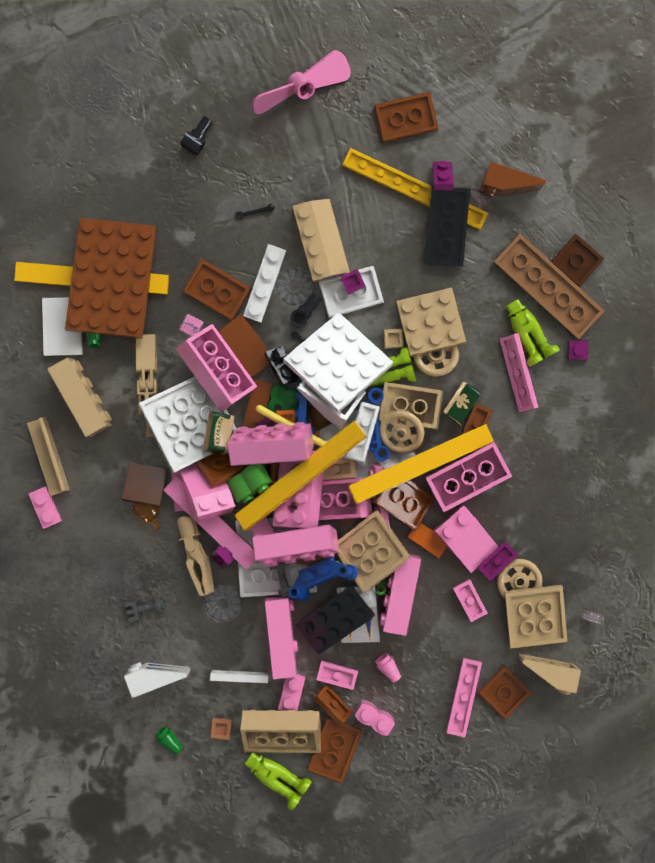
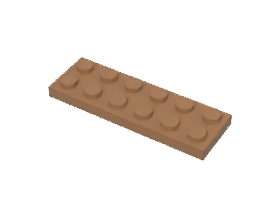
[493,234,604,340]

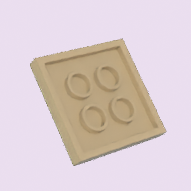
[396,288,466,357]
[337,510,411,593]
[504,585,567,649]

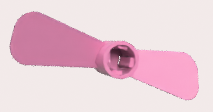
[252,50,351,114]

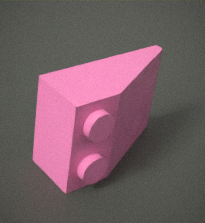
[179,463,235,522]
[319,478,372,520]
[433,505,498,573]

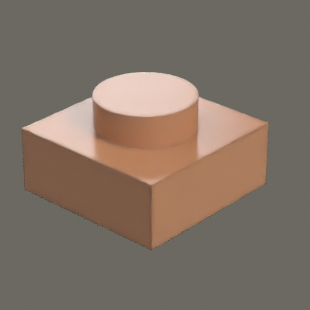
[210,717,232,740]

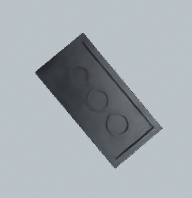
[425,186,470,266]
[295,585,375,655]

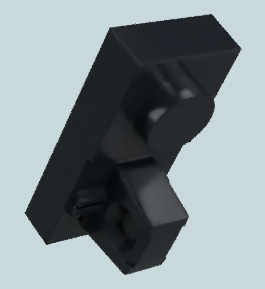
[264,345,300,387]

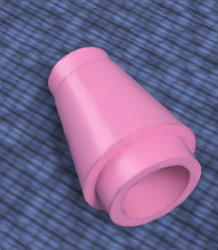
[375,653,401,683]

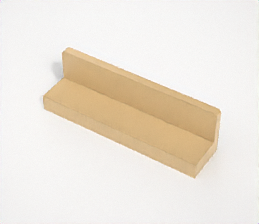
[27,417,70,496]

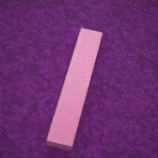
[163,476,255,570]

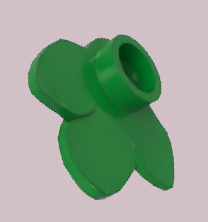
[267,382,299,413]

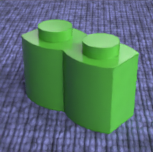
[227,463,273,504]

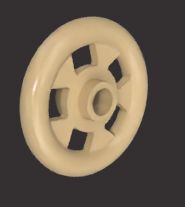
[413,346,459,377]
[379,410,424,454]
[497,559,542,599]

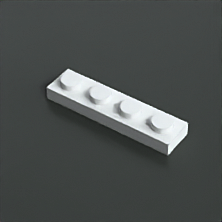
[243,244,286,323]

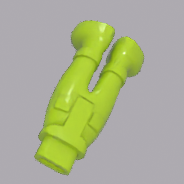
[505,299,560,367]
[369,347,416,387]
[244,752,312,811]

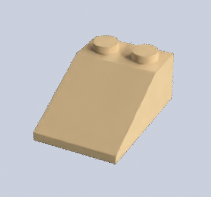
[379,382,444,430]
[517,653,581,695]

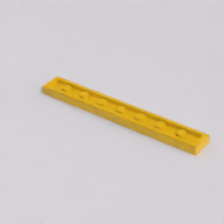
[342,148,488,231]
[14,262,169,295]
[235,420,367,531]
[348,424,494,504]

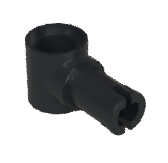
[180,116,213,156]
[290,293,322,328]

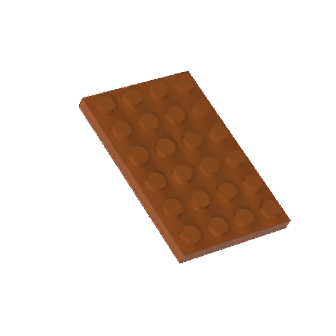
[65,218,157,339]

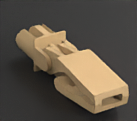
[136,334,158,415]
[177,516,215,596]

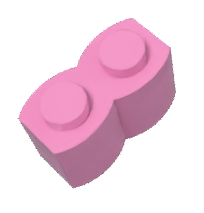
[354,700,395,736]

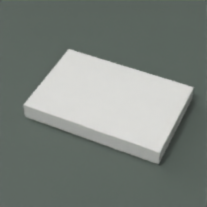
[318,265,384,318]
[42,297,83,356]

